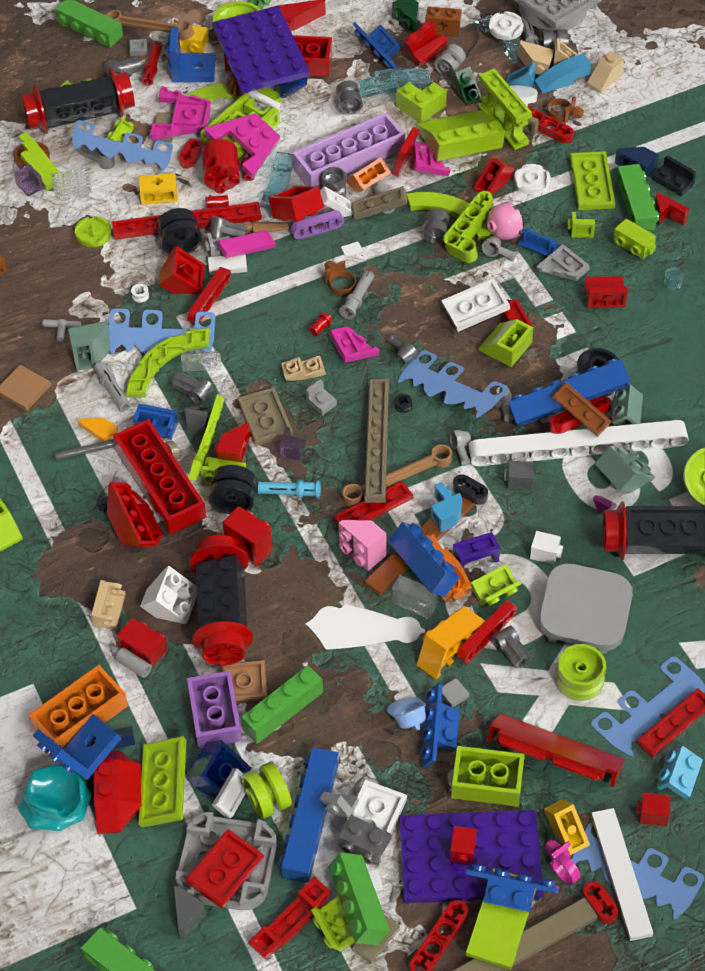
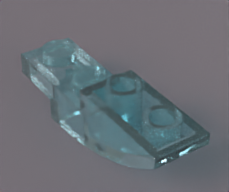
[359,68,432,98]

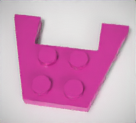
[150,86,212,140]
[204,113,280,179]

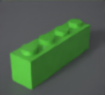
[55,0,123,48]
[616,164,659,230]
[241,665,323,744]
[328,852,390,946]
[81,927,155,971]

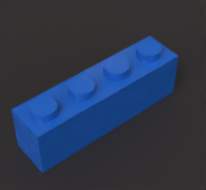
[388,522,459,597]

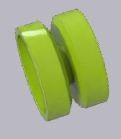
[556,644,607,701]
[241,761,292,820]

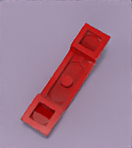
[248,876,331,959]

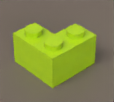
[396,82,447,123]

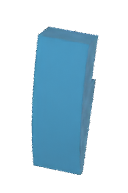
[534,53,591,94]

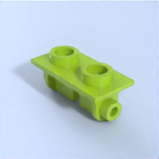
[106,115,134,143]

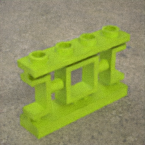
[478,68,532,150]
[200,93,280,160]

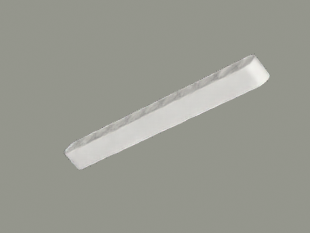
[468,420,689,466]

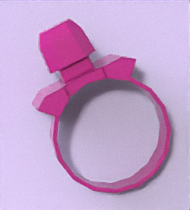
[545,840,581,885]

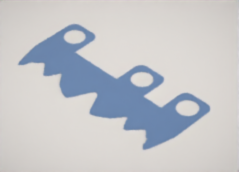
[72,120,173,171]
[109,309,216,358]
[398,350,508,418]
[591,657,705,757]
[572,820,704,920]

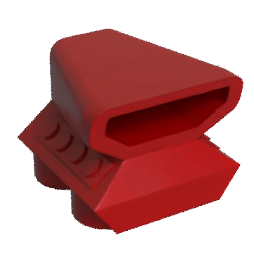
[401,20,449,68]

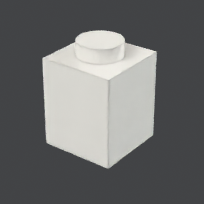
[530,531,563,565]

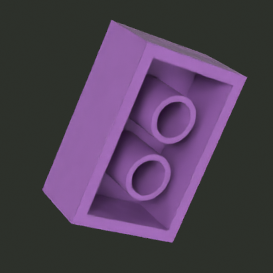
[187,671,242,749]

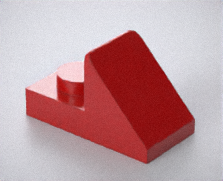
[655,192,689,225]

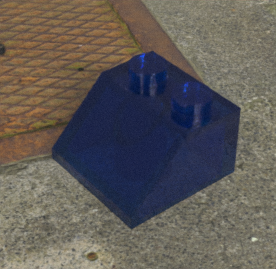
[185,740,252,798]

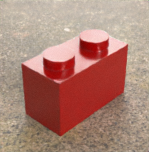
[116,618,168,667]

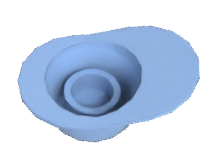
[387,697,426,731]

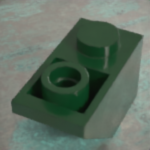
[392,0,419,33]
[447,66,481,106]

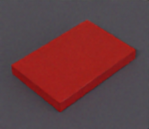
[185,829,264,909]

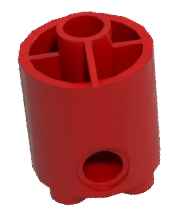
[202,139,240,194]

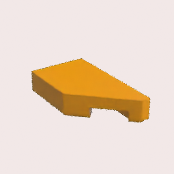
[78,417,118,442]

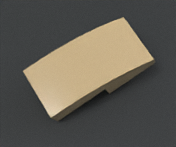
[281,355,326,381]

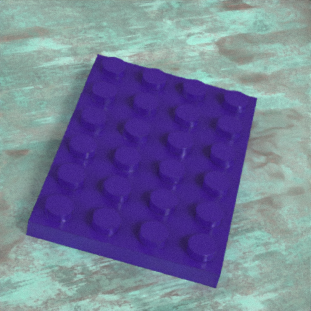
[212,5,310,94]
[399,810,544,903]

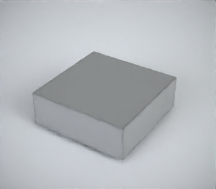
[129,39,147,56]
[442,678,469,707]

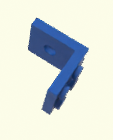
[166,27,216,83]
[33,714,122,780]

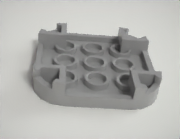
[539,564,633,654]
[176,812,277,910]

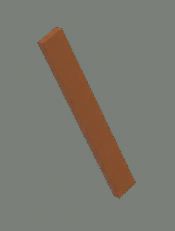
[365,478,482,597]

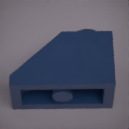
[615,146,659,178]

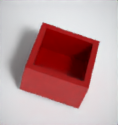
[268,186,324,222]
[222,506,273,567]

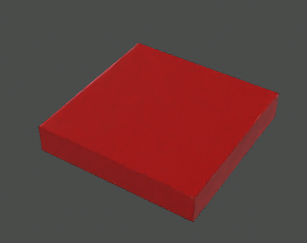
[392,127,419,177]

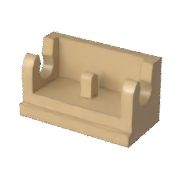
[91,580,126,630]

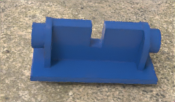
[518,228,560,257]

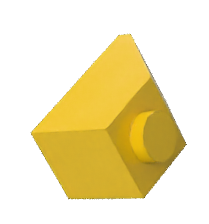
[544,799,590,855]

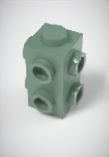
[612,385,643,426]

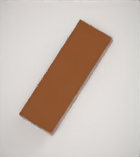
[552,382,611,437]

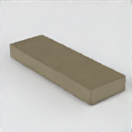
[352,186,407,220]

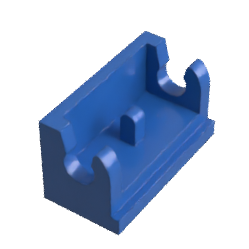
[133,403,178,440]

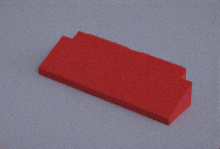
[487,713,626,788]

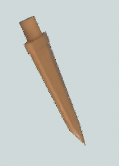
[243,221,295,233]

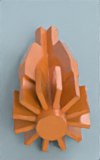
[426,534,472,602]

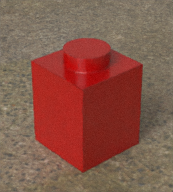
[636,793,670,827]
[450,826,477,865]

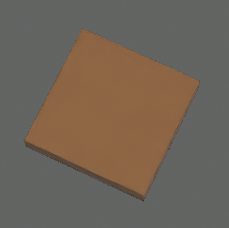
[0,365,51,411]
[222,660,267,704]

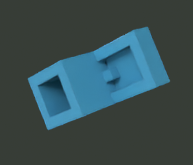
[430,482,462,533]

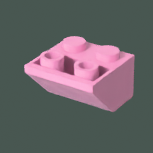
[339,520,386,571]

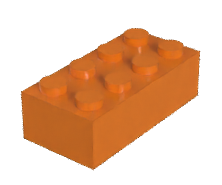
[28,665,128,748]

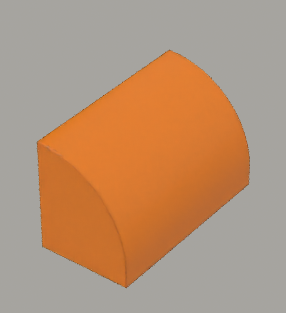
[346,158,391,192]

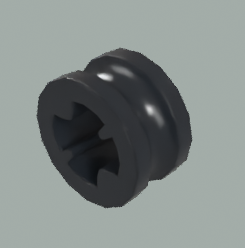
[394,394,412,413]

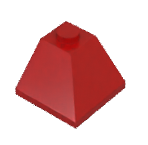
[158,246,205,294]

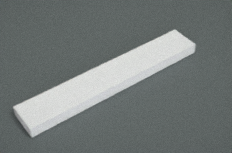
[591,808,653,941]

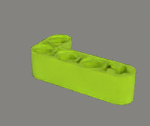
[444,191,494,263]

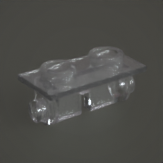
[181,351,221,372]

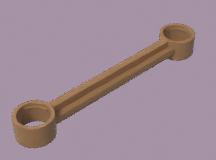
[106,10,194,40]
[343,444,452,507]

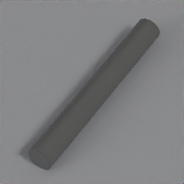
[55,439,115,461]

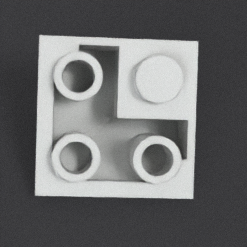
[140,566,197,624]

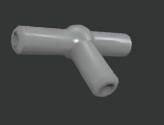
[42,319,81,341]

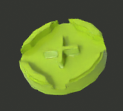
[75,216,112,247]

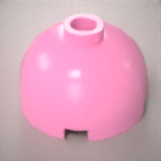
[487,201,523,240]

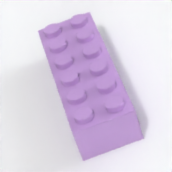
[293,112,405,187]

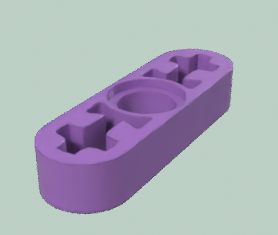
[291,210,344,239]

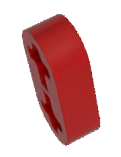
[179,138,203,169]
[583,882,618,924]

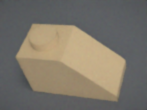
[517,40,554,75]
[587,51,624,93]

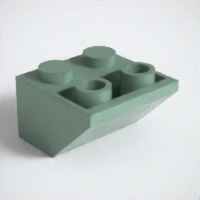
[68,321,111,371]
[595,446,655,493]

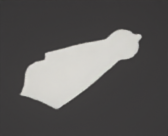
[306,604,425,649]

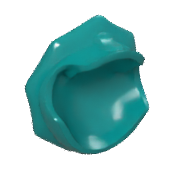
[17,765,91,831]

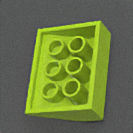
[416,110,505,162]

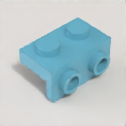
[657,746,703,799]

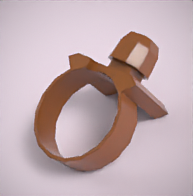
[547,96,584,123]
[324,260,356,296]

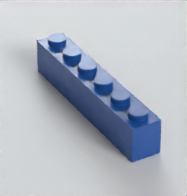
[509,359,631,427]
[278,747,339,883]

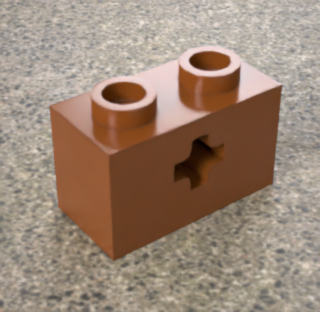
[425,6,462,37]

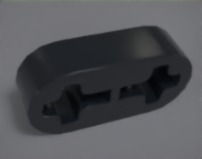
[453,474,488,505]

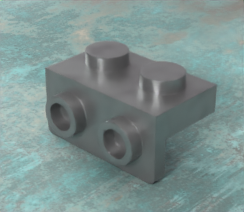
[338,815,392,866]

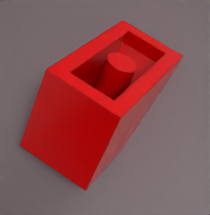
[473,157,515,194]
[214,423,251,463]

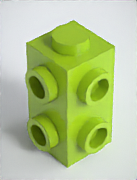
[613,219,656,260]

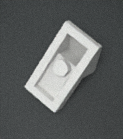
[320,186,353,217]

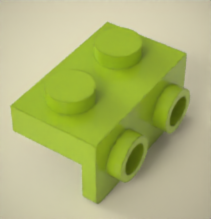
[471,564,522,606]
[311,896,355,952]

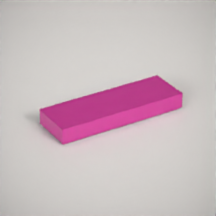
[217,231,276,258]

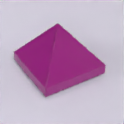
[593,495,617,514]

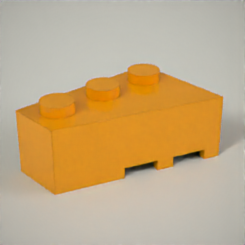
[417,606,485,680]

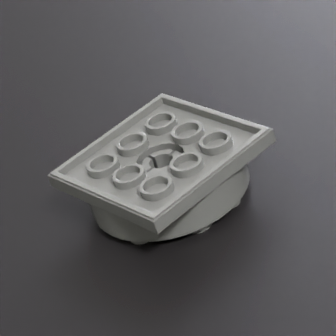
[514,0,602,31]

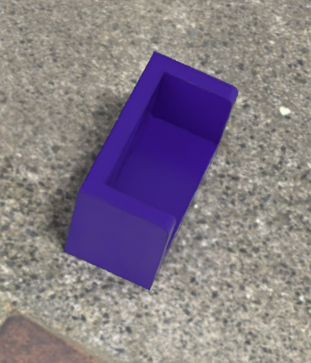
[453,532,500,569]

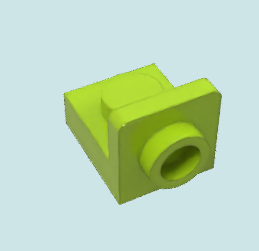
[567,212,595,238]

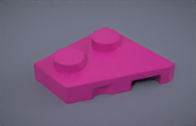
[413,142,451,176]
[329,327,380,363]

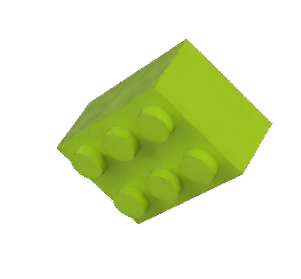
[451,746,525,807]

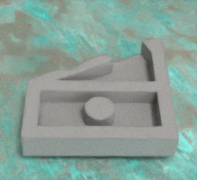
[537,244,590,281]

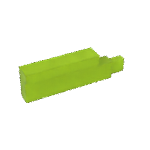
[19,132,64,191]

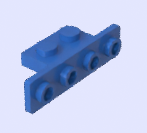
[353,22,402,71]
[420,683,460,769]
[465,864,559,912]

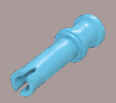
[258,480,321,499]

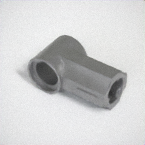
[104,56,141,76]
[79,145,115,169]
[208,216,247,238]
[172,372,214,405]
[491,625,532,669]

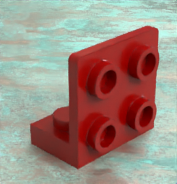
[585,276,628,308]

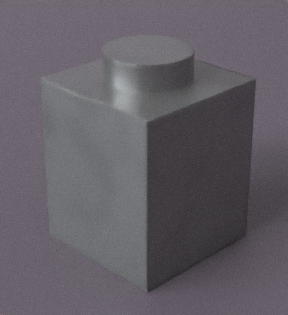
[504,461,533,490]

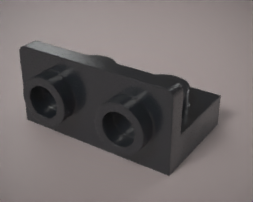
[652,155,696,197]

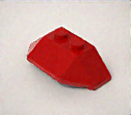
[107,482,163,547]
[94,751,142,835]

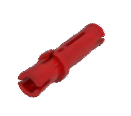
[142,43,162,86]

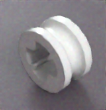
[131,284,149,303]

